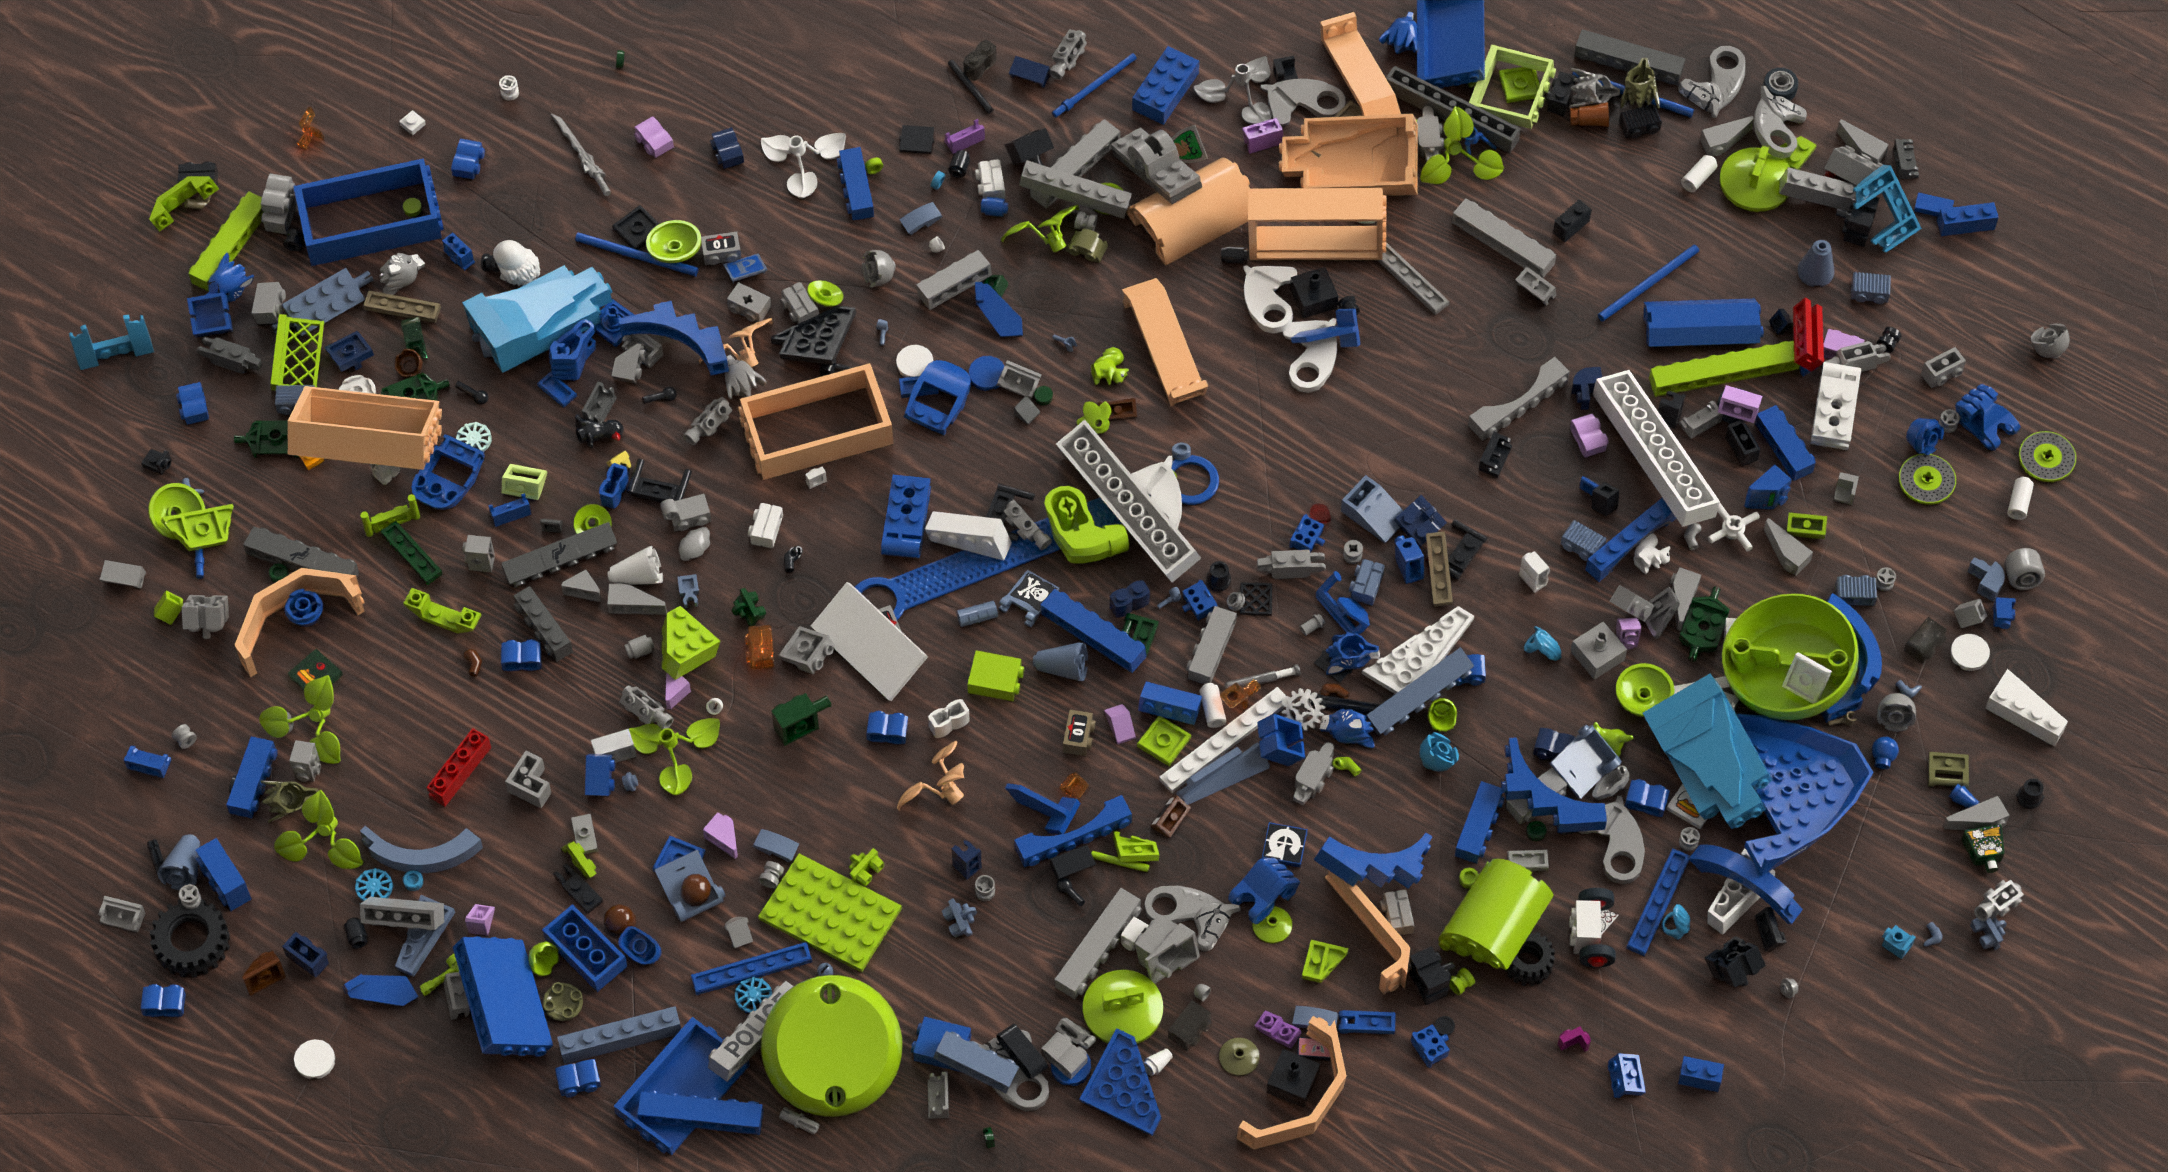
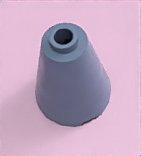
[1798,240,1835,287]
[1033,642,1088,681]
[157,834,200,890]

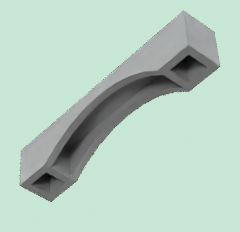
[1468,357,1570,441]

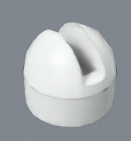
[929,236,945,253]
[706,698,723,715]

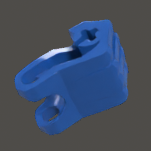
[549,319,596,381]
[1955,384,2020,451]
[1228,858,1300,924]

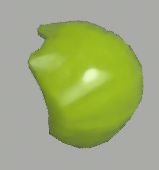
[1428,698,1457,732]
[528,942,559,976]

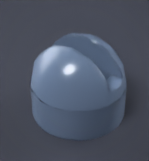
[817,963,833,976]

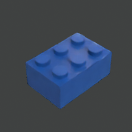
[195,838,251,911]

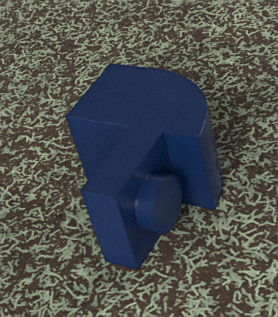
[1571,367,1602,410]

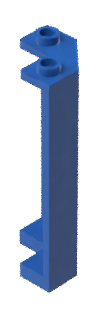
[1643,298,1764,347]

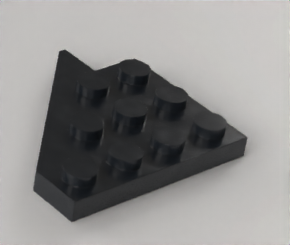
[770,305,856,365]

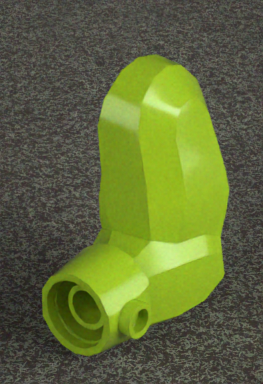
[1044,486,1129,563]

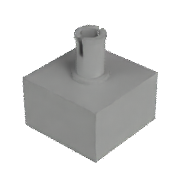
[1571,621,1627,680]

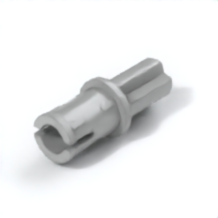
[779,1107,820,1134]

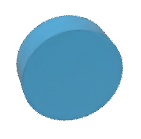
[930,171,945,190]
[403,870,423,891]

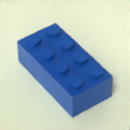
[1132,46,1199,125]
[542,904,627,992]

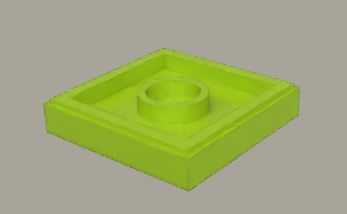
[1499,67,1540,103]
[1137,716,1191,766]

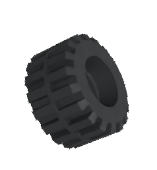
[1504,931,1555,986]

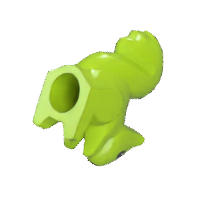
[1091,347,1129,385]

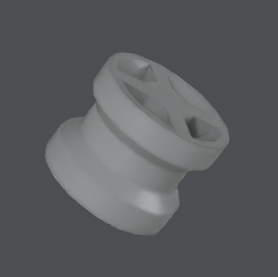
[1939,409,1960,433]
[1343,540,1363,564]
[1876,568,1896,591]
[172,724,197,749]
[1679,827,1700,852]
[179,884,201,909]

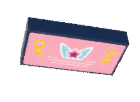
[1297,1037,1331,1061]

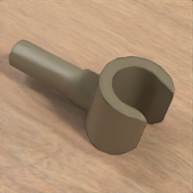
[1828,711,1857,726]

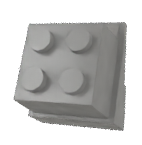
[1135,915,1200,984]

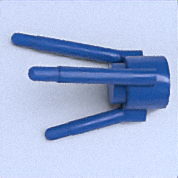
[1465,127,1497,160]

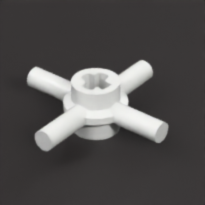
[1708,503,1760,551]

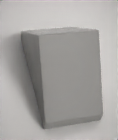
[561,570,601,602]

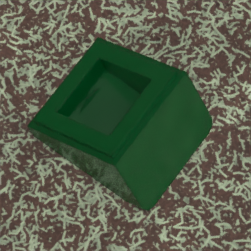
[984,275,1008,297]

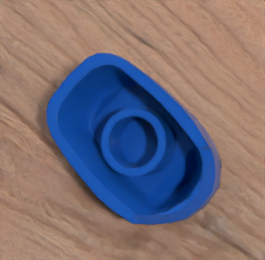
[618,926,662,965]

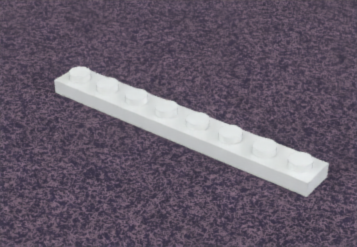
[1159,687,1288,793]

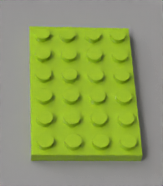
[758,853,902,973]

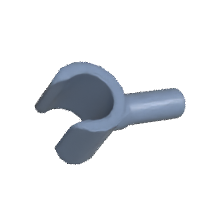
[876,319,888,346]
[1053,334,1077,352]
[1157,587,1181,609]

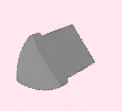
[724,917,753,948]

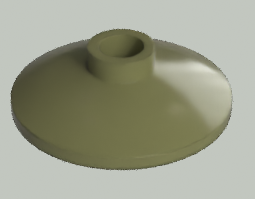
[1219,1038,1260,1076]

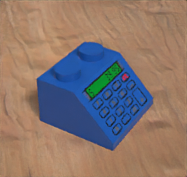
[1744,465,1792,509]

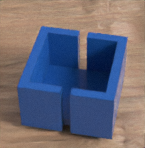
[187,292,233,338]
[1257,713,1305,766]

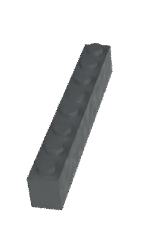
[1386,66,1521,153]

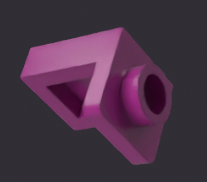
[1557,1026,1591,1052]

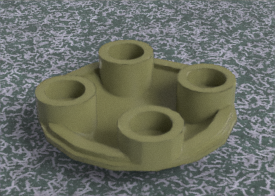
[543,982,583,1021]

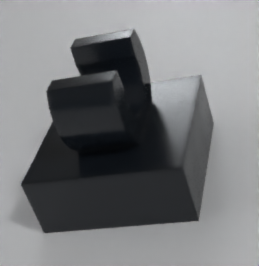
[1769,309,1793,335]

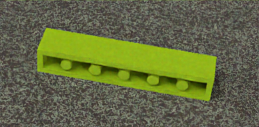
[188,191,265,291]

